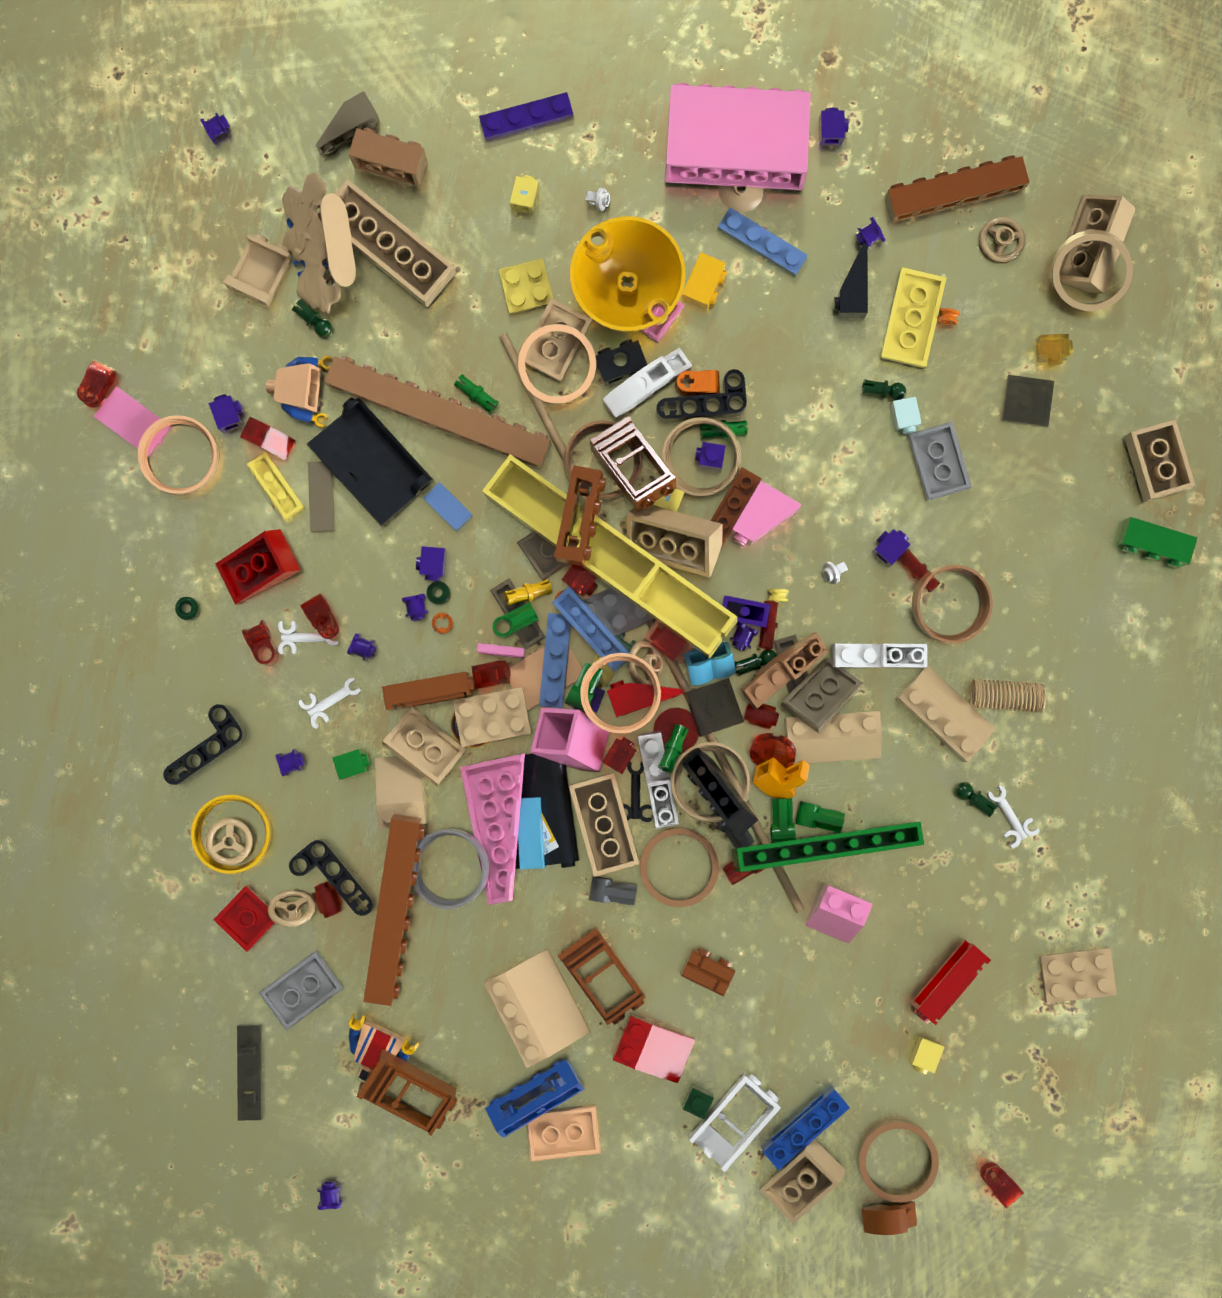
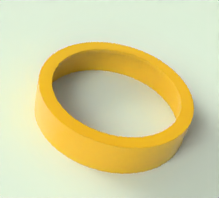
[191,794,273,874]

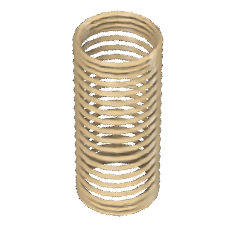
[970,678,1046,713]

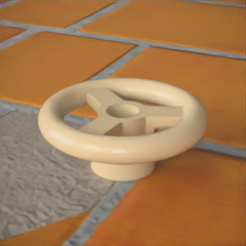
[979,217,1025,262]
[628,640,663,685]
[206,818,253,865]
[268,890,315,927]

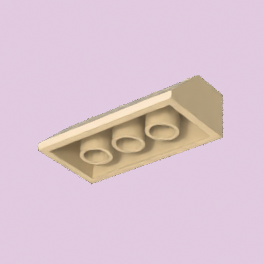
[1059,194,1136,294]
[626,505,722,577]
[895,665,995,762]
[784,711,882,765]

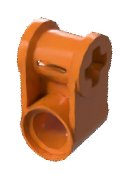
[675,370,720,396]

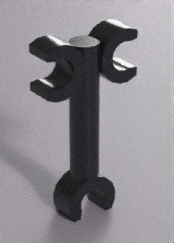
[623,762,652,822]

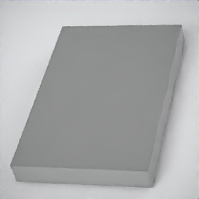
[907,421,972,501]
[259,950,344,1031]

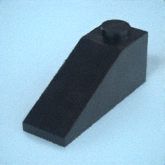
[833,244,868,318]

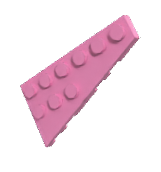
[460,753,525,905]

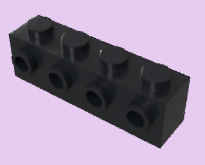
[682,748,758,836]

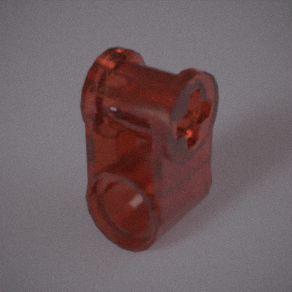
[77,360,117,408]
[300,593,339,639]
[242,620,279,666]
[980,1162,1024,1209]

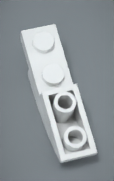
[602,348,692,419]
[832,643,927,668]
[637,731,679,829]

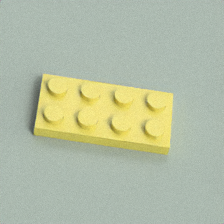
[880,267,947,368]

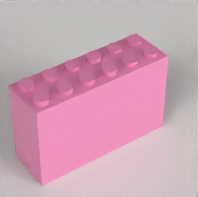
[665,83,811,190]

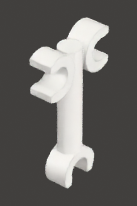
[278,621,339,654]
[299,678,362,729]
[987,785,1040,848]

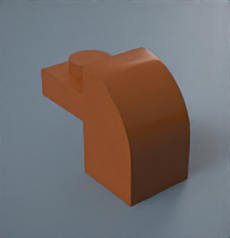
[862,1201,917,1235]

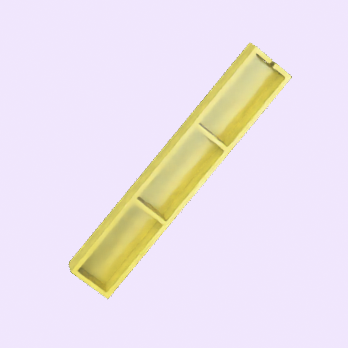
[482,454,738,658]

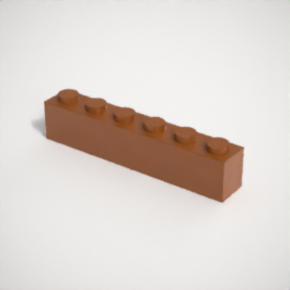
[885,155,1030,222]

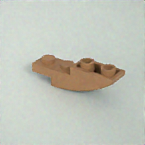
[741,632,829,709]

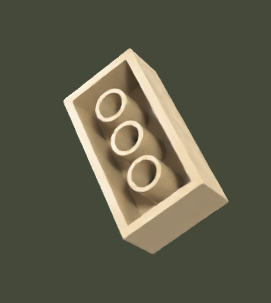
[569,773,639,877]

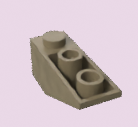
[315,91,380,155]

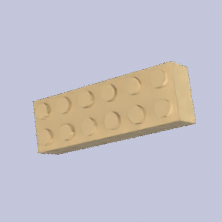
[319,179,456,308]

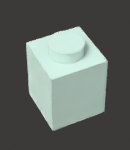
[890,397,922,434]

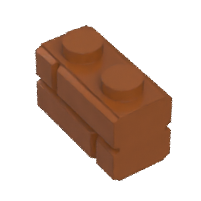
[680,947,735,997]

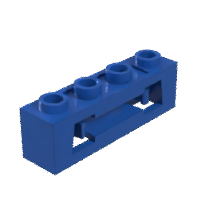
[485,1060,584,1138]
[761,1085,850,1171]

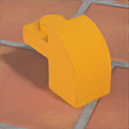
[753,757,810,799]

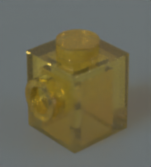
[1036,334,1073,365]

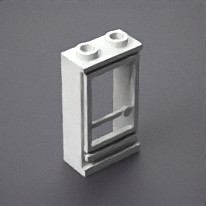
[688,1072,781,1172]

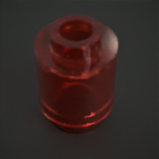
[743,702,779,730]
[311,881,342,918]

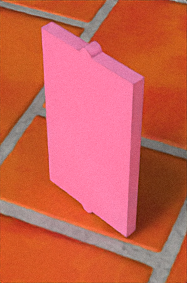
[94,386,171,457]

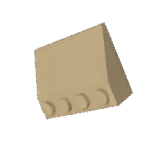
[484,948,590,1068]

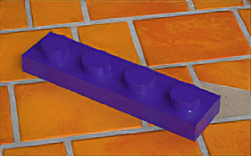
[479,92,574,141]

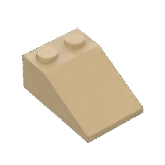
[375,756,428,829]
[760,1139,846,1224]

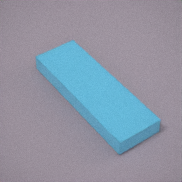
[518,797,545,869]

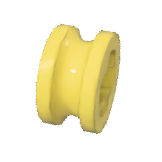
[767,589,789,602]

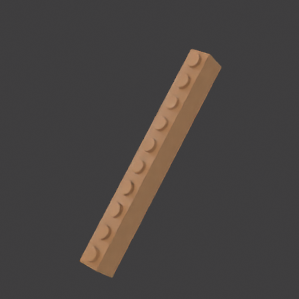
[324,356,551,469]

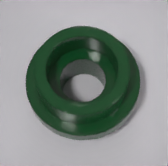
[426,581,450,605]
[175,597,199,620]

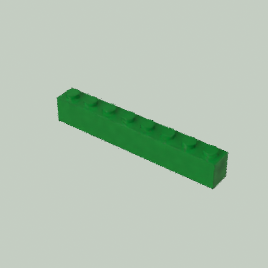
[732,821,924,873]

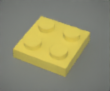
[499,259,553,315]

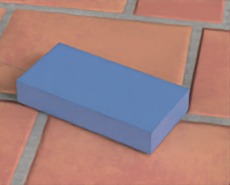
[423,482,473,532]

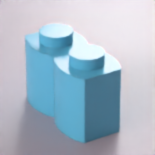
[684,642,736,685]

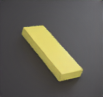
[246,451,305,522]

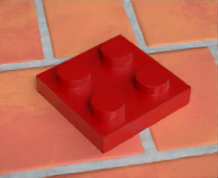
[213,885,281,952]

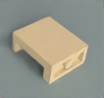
[224,234,293,307]

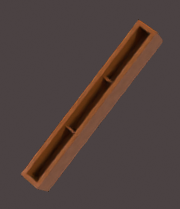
[363,814,425,1006]

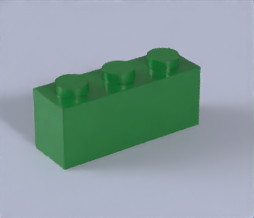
[1117,517,1198,568]

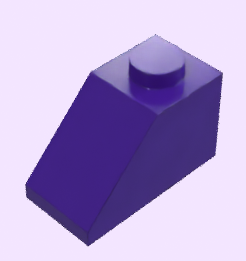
[722,595,770,627]

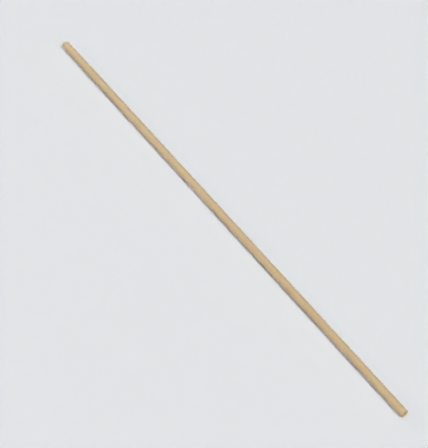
[499,333,804,913]

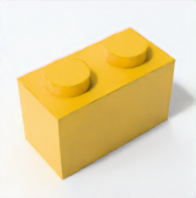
[682,252,728,310]

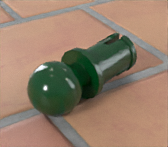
[292,299,332,337]
[862,379,906,400]
[734,649,777,676]
[955,782,998,817]

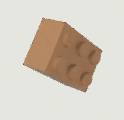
[348,128,428,187]

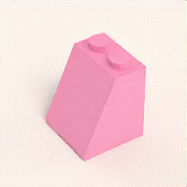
[730,481,802,547]
[530,707,609,772]
[805,882,873,944]

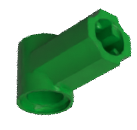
[492,602,539,638]
[565,662,603,713]
[770,798,796,843]
[795,801,845,833]

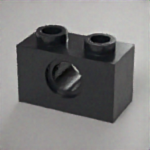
[595,339,648,386]

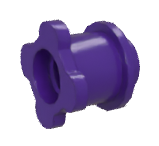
[200,112,230,143]
[856,217,886,248]
[402,594,428,621]
[730,622,758,651]
[347,633,377,661]
[276,749,305,776]
[317,1181,342,1210]

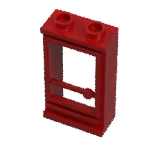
[911,940,991,1025]

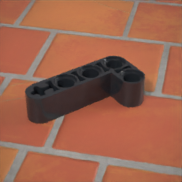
[656,369,747,422]
[163,704,247,785]
[289,839,376,916]

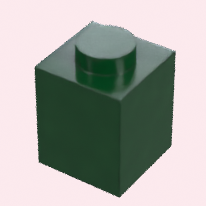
[682,1083,714,1119]

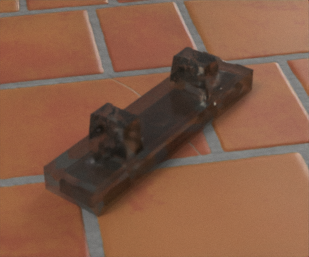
[237,1024,263,1121]

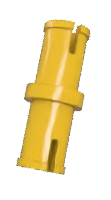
[503,579,552,606]

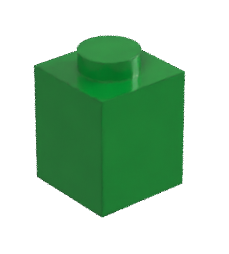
[332,749,371,780]

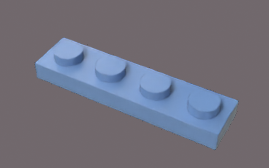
[717,207,808,276]
[552,587,632,671]
[539,613,571,708]

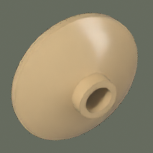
[718,185,763,212]

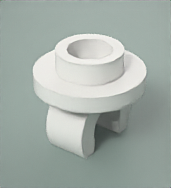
[585,188,610,211]
[822,562,848,584]

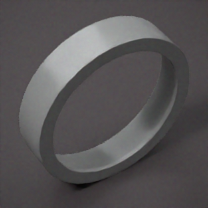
[413,828,489,909]

